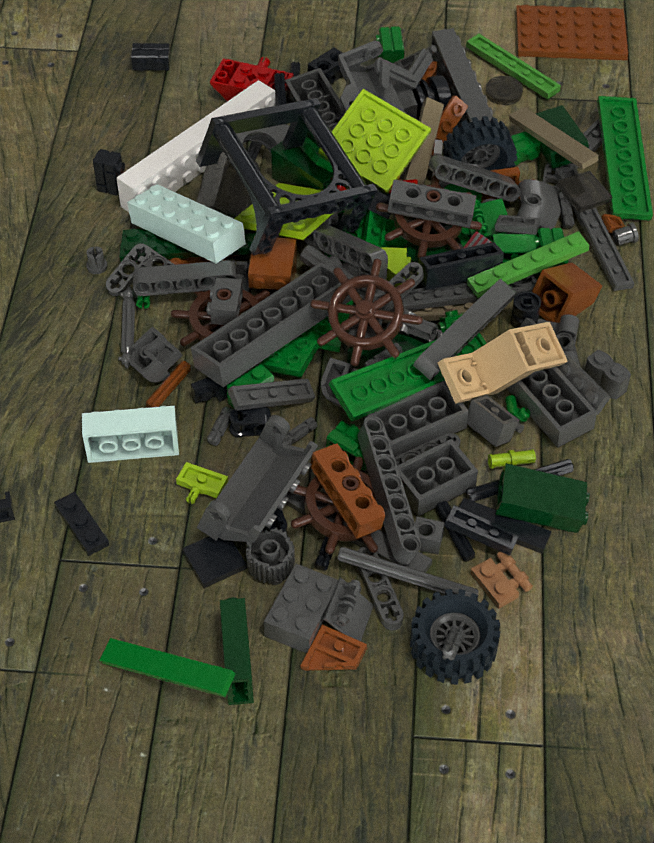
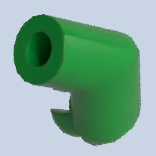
[505,395,531,422]

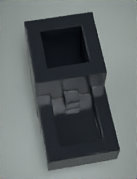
[191,377,230,404]

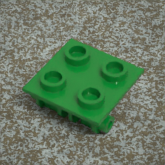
[470,198,508,237]

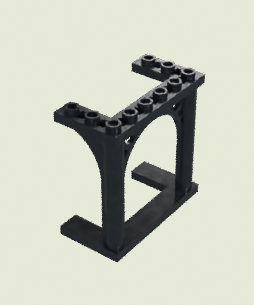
[196,98,377,256]

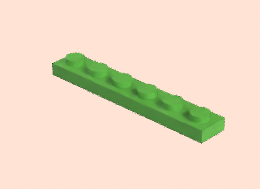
[466,34,561,100]
[467,231,589,298]

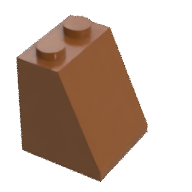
[248,236,297,290]
[532,262,603,323]

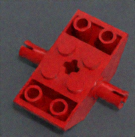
[210,57,294,102]

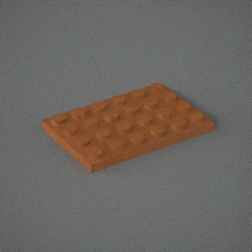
[516,5,628,60]

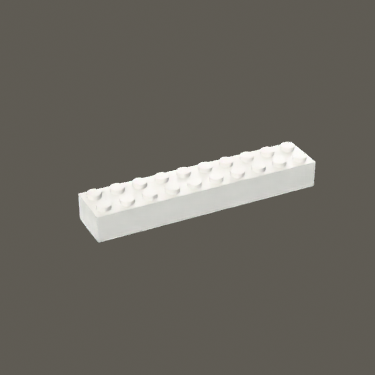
[117,80,276,212]

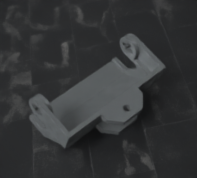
[338,41,405,114]
[197,415,318,543]

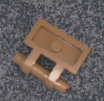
[470,551,533,609]

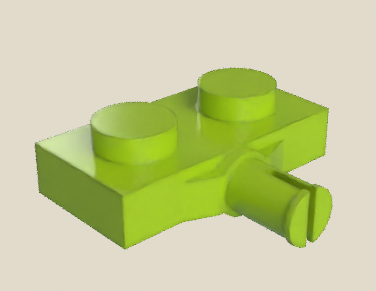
[176,462,228,504]

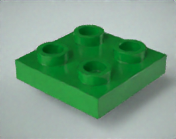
[363,211,408,248]
[261,337,319,377]

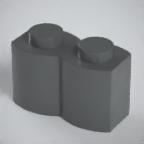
[584,350,631,400]

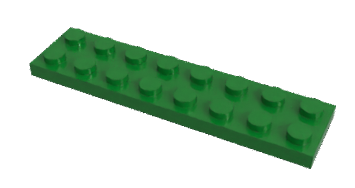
[597,96,653,220]
[329,333,487,422]

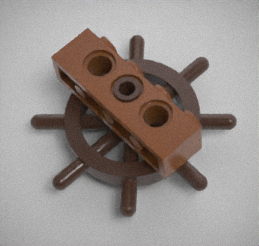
[289,443,385,554]

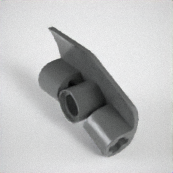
[517,179,561,229]
[537,314,581,367]

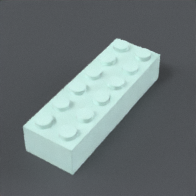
[127,184,246,263]

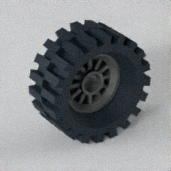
[442,116,518,180]
[410,589,501,685]

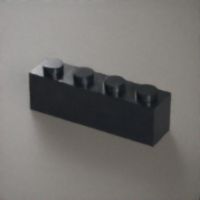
[417,242,504,290]

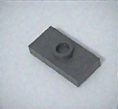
[495,215,540,235]

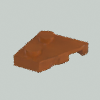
[300,624,368,671]

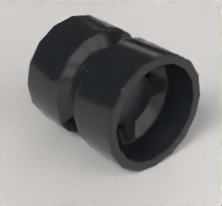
[510,291,541,328]

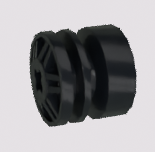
[412,74,451,121]

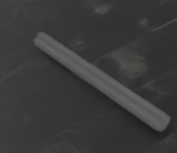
[338,547,479,597]

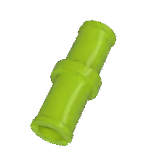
[487,449,536,469]

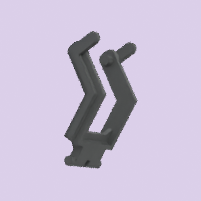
[346,45,437,90]

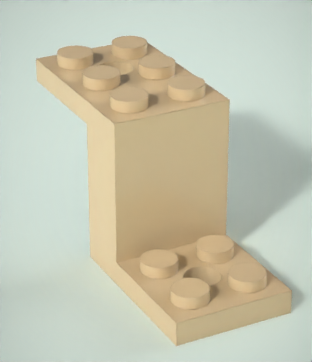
[437,322,568,404]

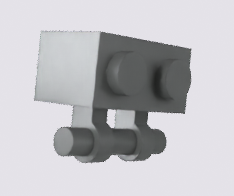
[467,395,524,447]

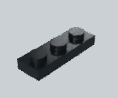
[54,492,109,556]
[444,505,520,555]

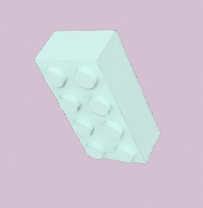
[82,406,179,463]

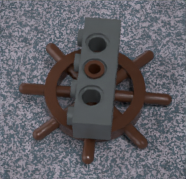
[376,175,482,259]

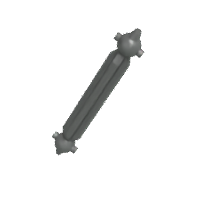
[118,286,138,369]

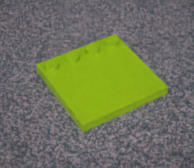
[319,89,431,194]
[235,183,334,240]

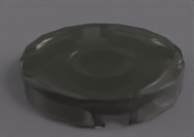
[486,76,523,105]

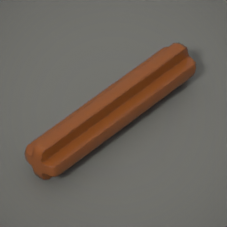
[146,361,191,408]

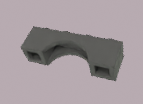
[221,124,290,155]

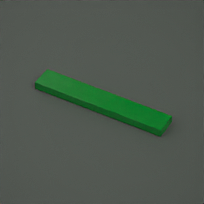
[300,135,333,172]
[100,638,235,697]

